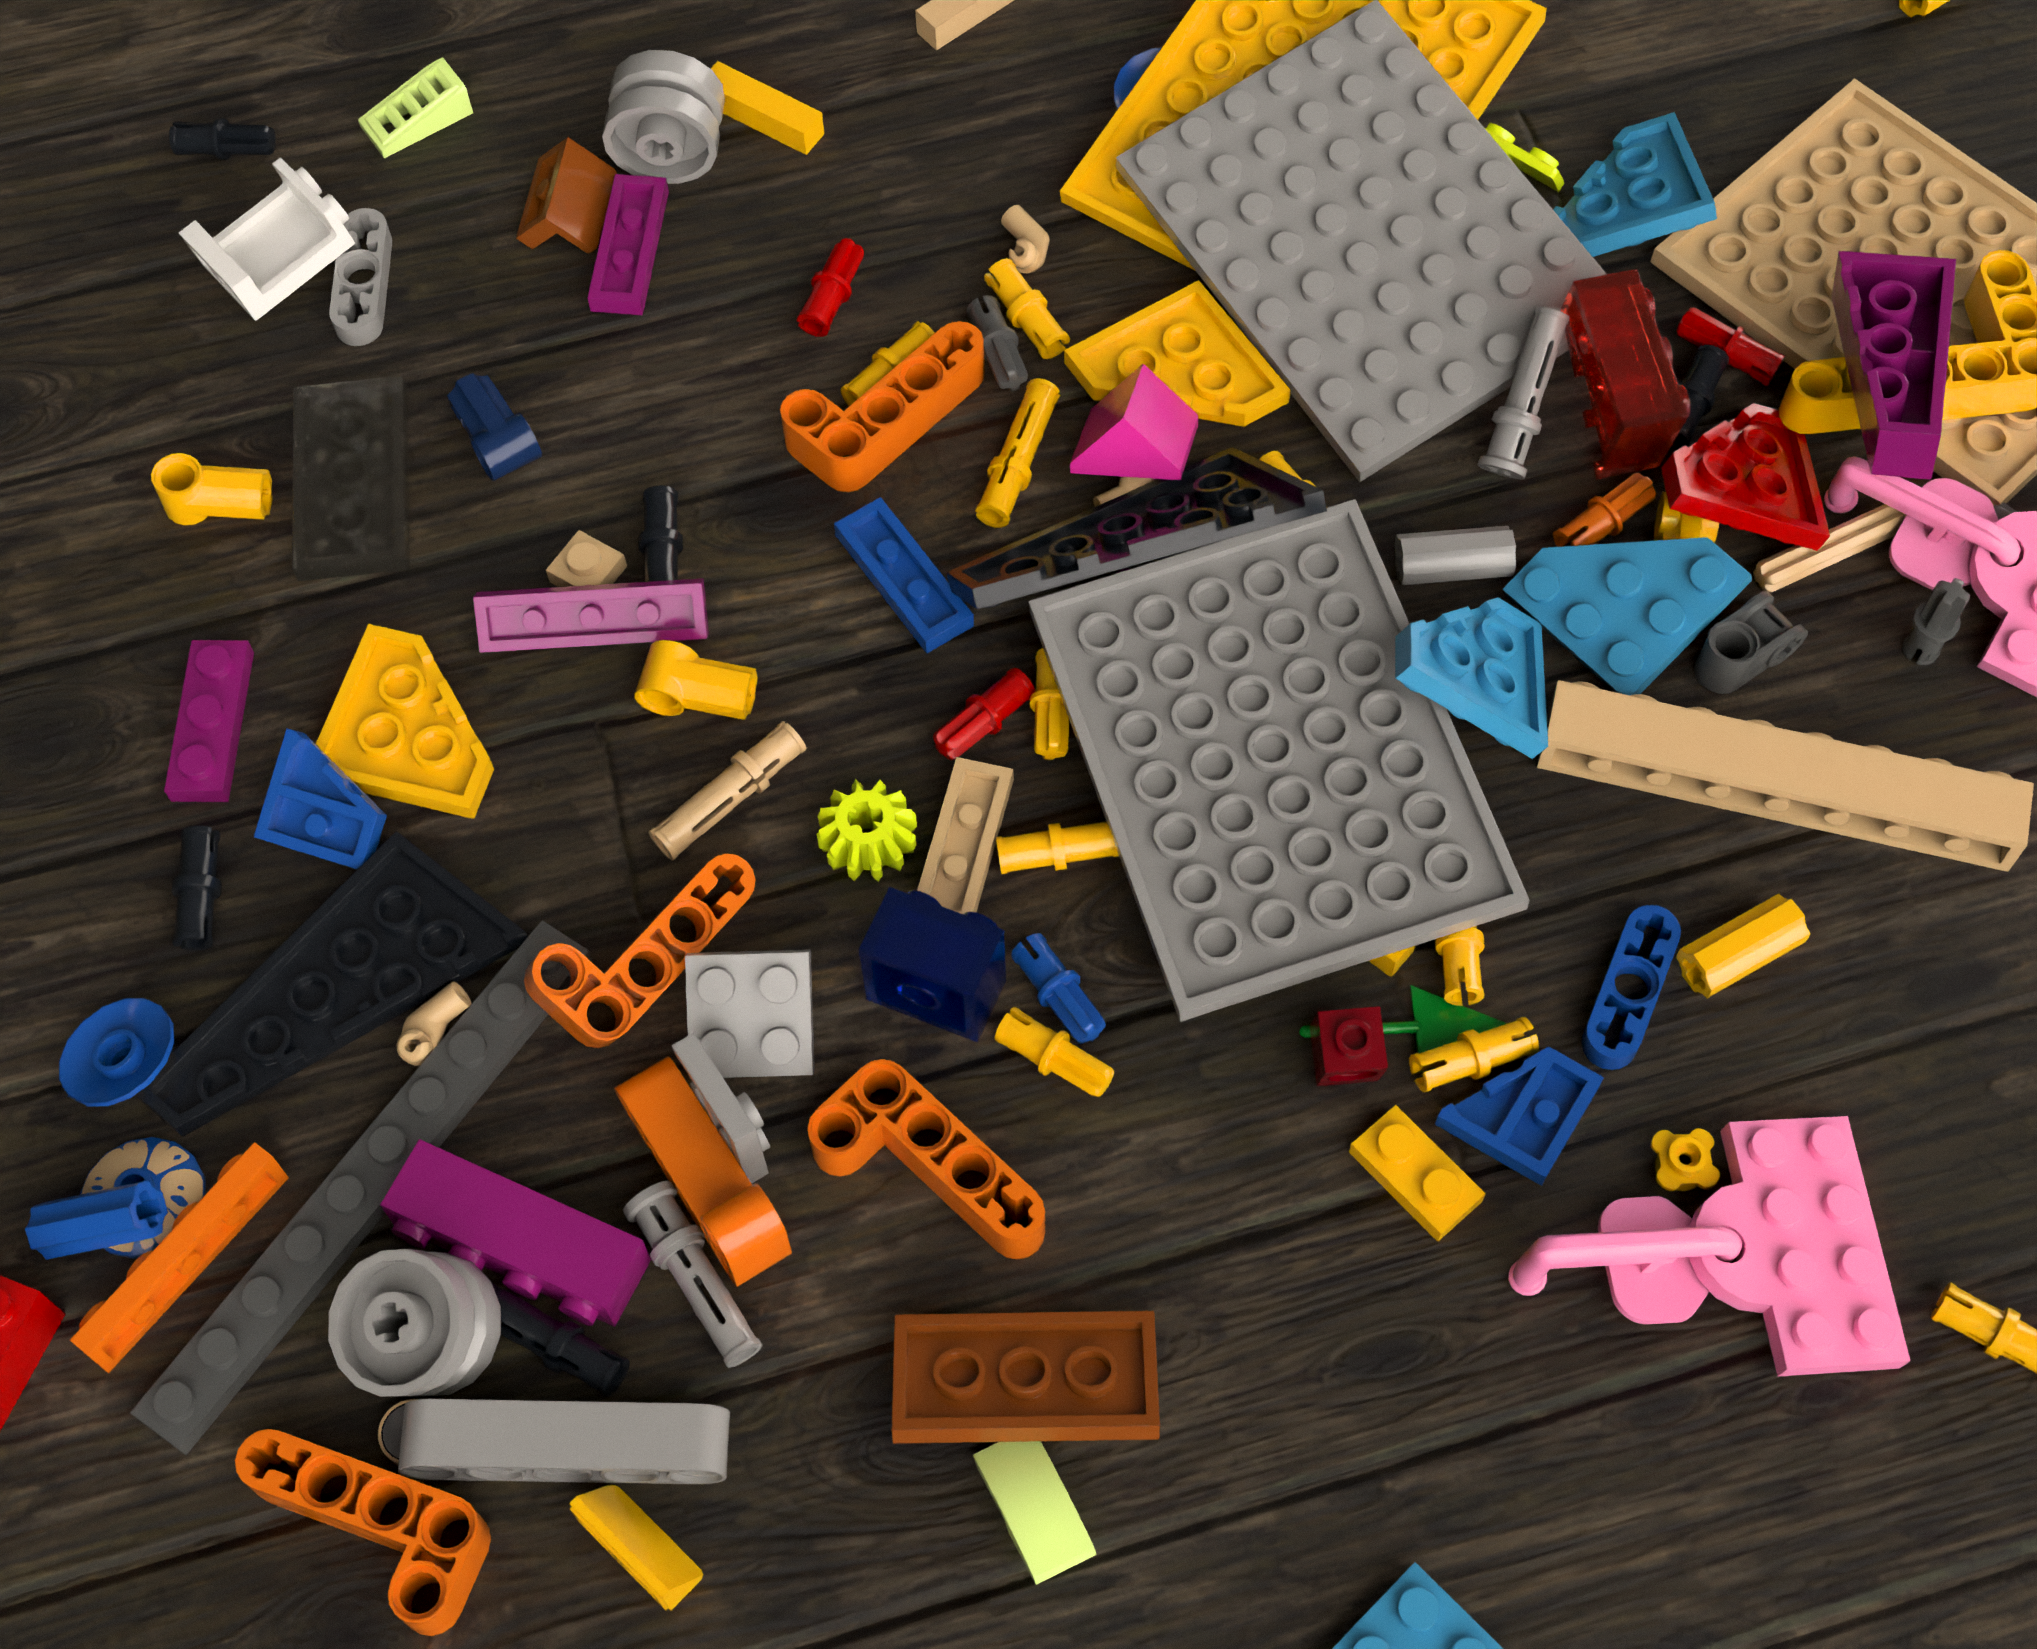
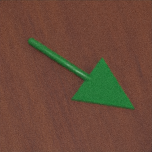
[1299,985,1507,1053]

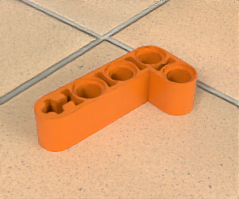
[780,321,985,492]
[524,854,756,1048]
[614,1056,792,1287]
[807,1059,1045,1260]
[235,1429,491,1636]

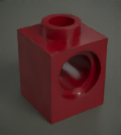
[1310,1006,1388,1086]

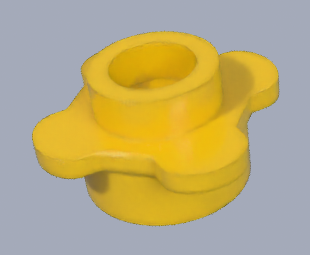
[1651,1128,1720,1191]

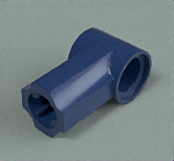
[447,373,542,481]

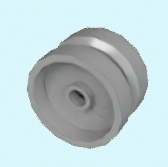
[602,50,725,184]
[328,1249,501,1397]

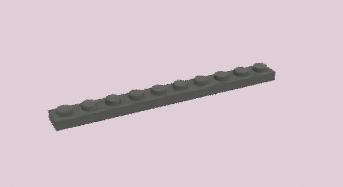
[130,920,593,1455]

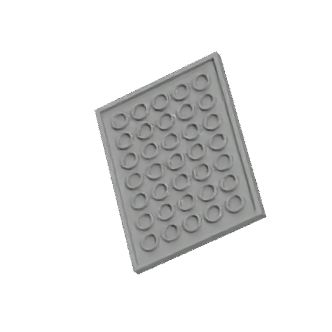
[1116,0,1631,482]
[1029,499,1530,1022]

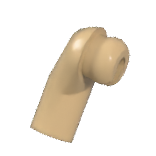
[397,981,472,1066]

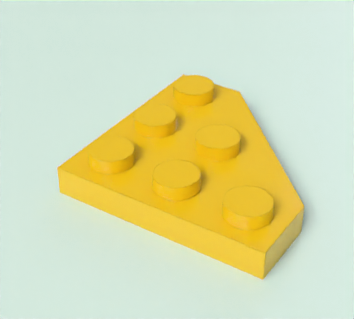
[1064,280,1290,427]
[316,624,494,819]

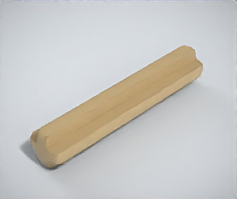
[1753,504,1906,592]

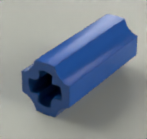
[25,1180,168,1260]

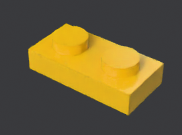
[1349,1105,1486,1242]

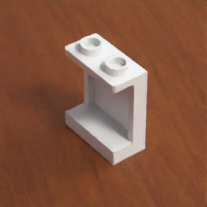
[179,157,355,321]

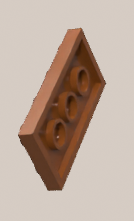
[892,1311,1160,1444]

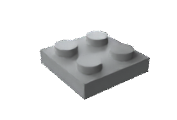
[685,949,815,1079]

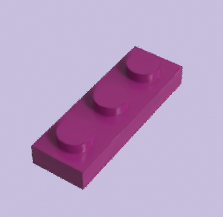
[587,174,669,315]
[164,640,254,802]

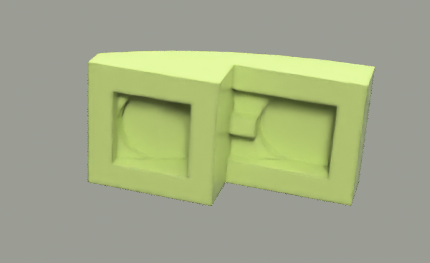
[973,1441,1096,1585]

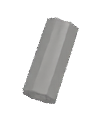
[1394,526,1516,585]

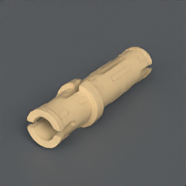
[648,721,807,861]

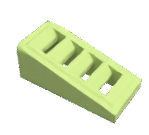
[358,57,473,158]

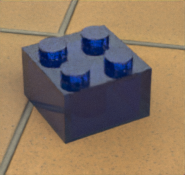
[859,887,1006,1043]

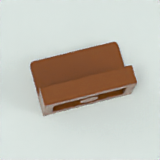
[516,137,617,254]

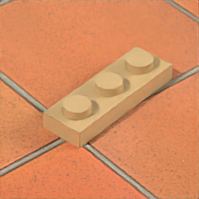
[911,757,1014,935]

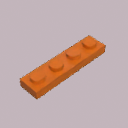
[70,1142,289,1374]

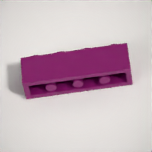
[380,1139,651,1327]

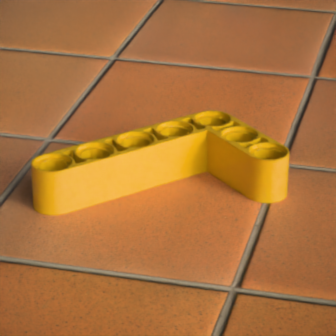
[1779,250,2037,434]

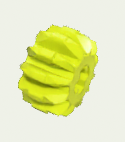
[817,779,917,882]

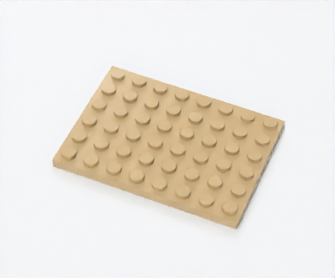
[1650,78,2037,506]

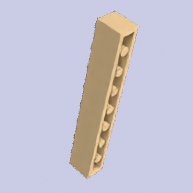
[1537,680,2034,872]

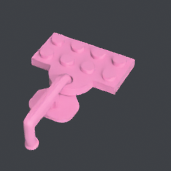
[1824,456,2037,697]
[1508,1116,1910,1377]

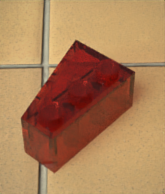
[1560,269,1690,480]

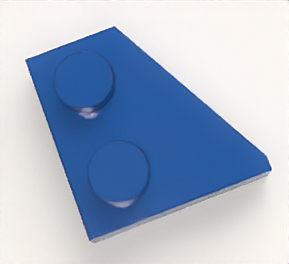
[254,728,387,870]
[1435,1046,1604,1186]

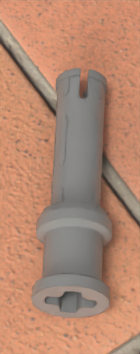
[1477,307,1570,480]
[623,1181,763,1368]

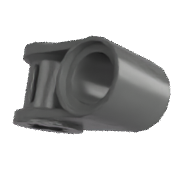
[1694,591,1808,694]

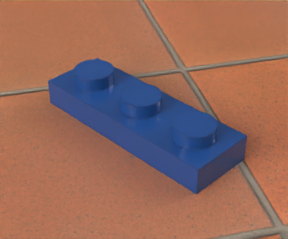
[834,497,974,653]

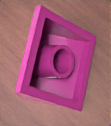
[1070,364,1198,480]

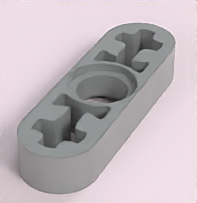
[329,208,392,346]

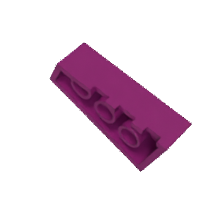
[1831,251,1956,480]

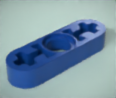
[1581,905,1681,1070]

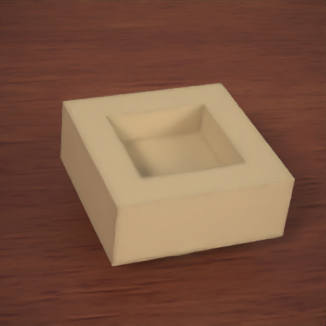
[546,530,627,587]

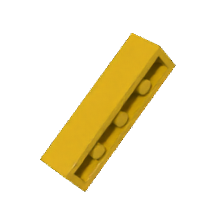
[711,61,824,155]

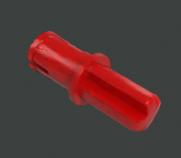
[797,238,864,337]
[1677,308,1786,386]
[933,668,1036,761]

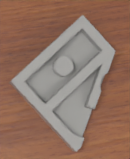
[671,1032,770,1183]

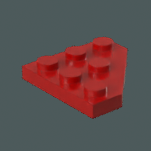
[1661,403,1830,551]

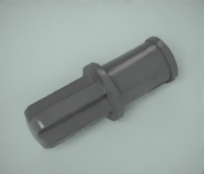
[966,295,1028,392]
[1902,578,1970,665]

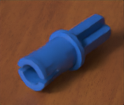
[1011,933,1106,1044]

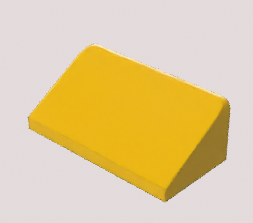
[569,1485,703,1611]

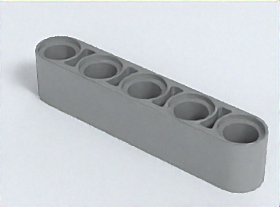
[398,1399,730,1484]

